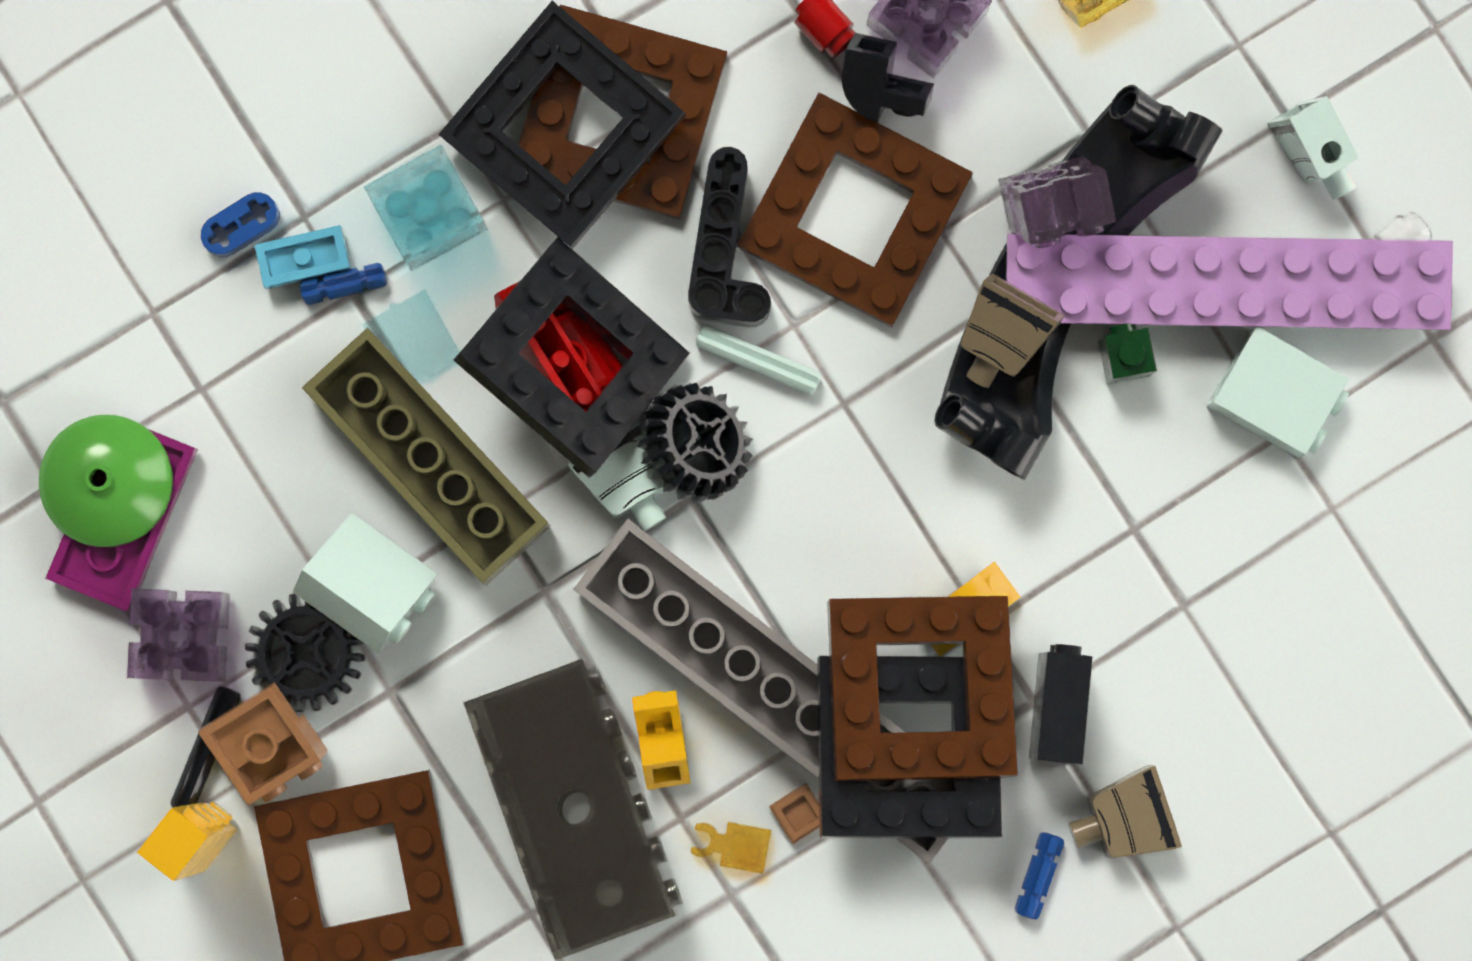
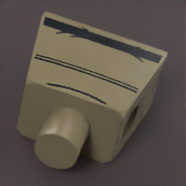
[961,273,1065,388]
[1069,765,1182,858]

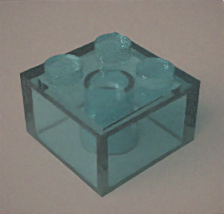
[364,145,488,271]

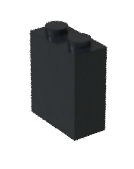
[1029,644,1093,765]

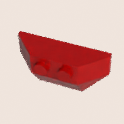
[494,282,622,411]

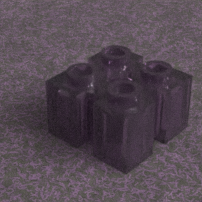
[866,0,992,79]
[998,156,1116,248]
[127,588,230,682]

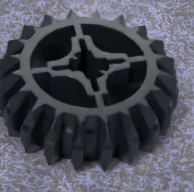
[636,383,753,503]
[245,593,366,712]

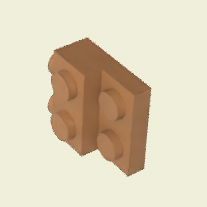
[198,682,328,805]

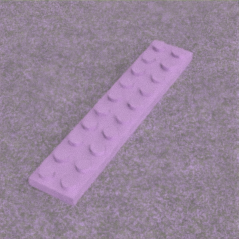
[1006,234,1453,330]

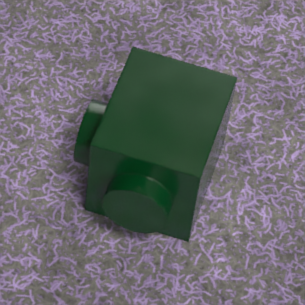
[1099,323,1157,384]

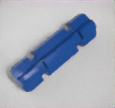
[300,263,387,305]
[1014,832,1064,920]

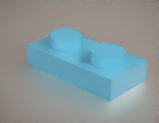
[254,225,351,290]

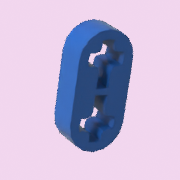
[201,192,280,257]

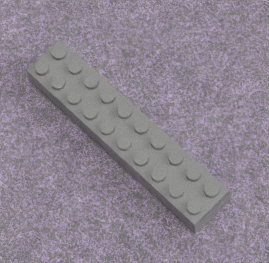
[573,519,953,864]

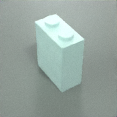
[1207,326,1349,458]
[292,513,438,654]

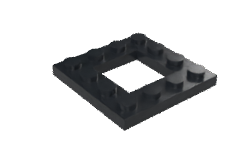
[438,1,686,249]
[453,237,690,478]
[817,656,1002,838]

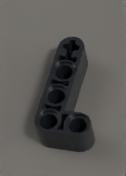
[688,147,771,327]

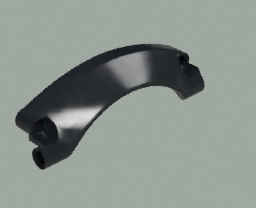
[934,85,1223,480]

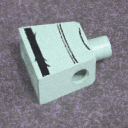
[1267,96,1358,200]
[567,419,666,531]

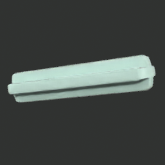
[696,325,821,394]

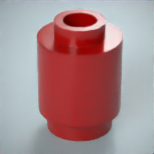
[794,0,856,59]

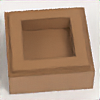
[769,783,820,844]

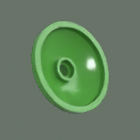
[39,414,173,547]

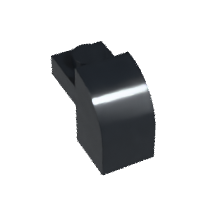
[842,33,934,122]

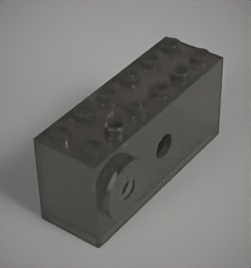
[463,659,683,960]

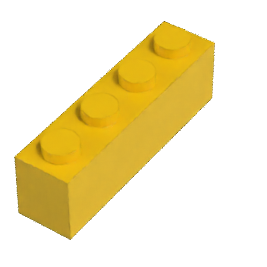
[137,801,238,881]

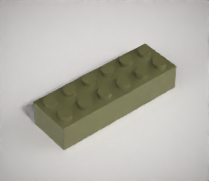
[302,327,551,585]

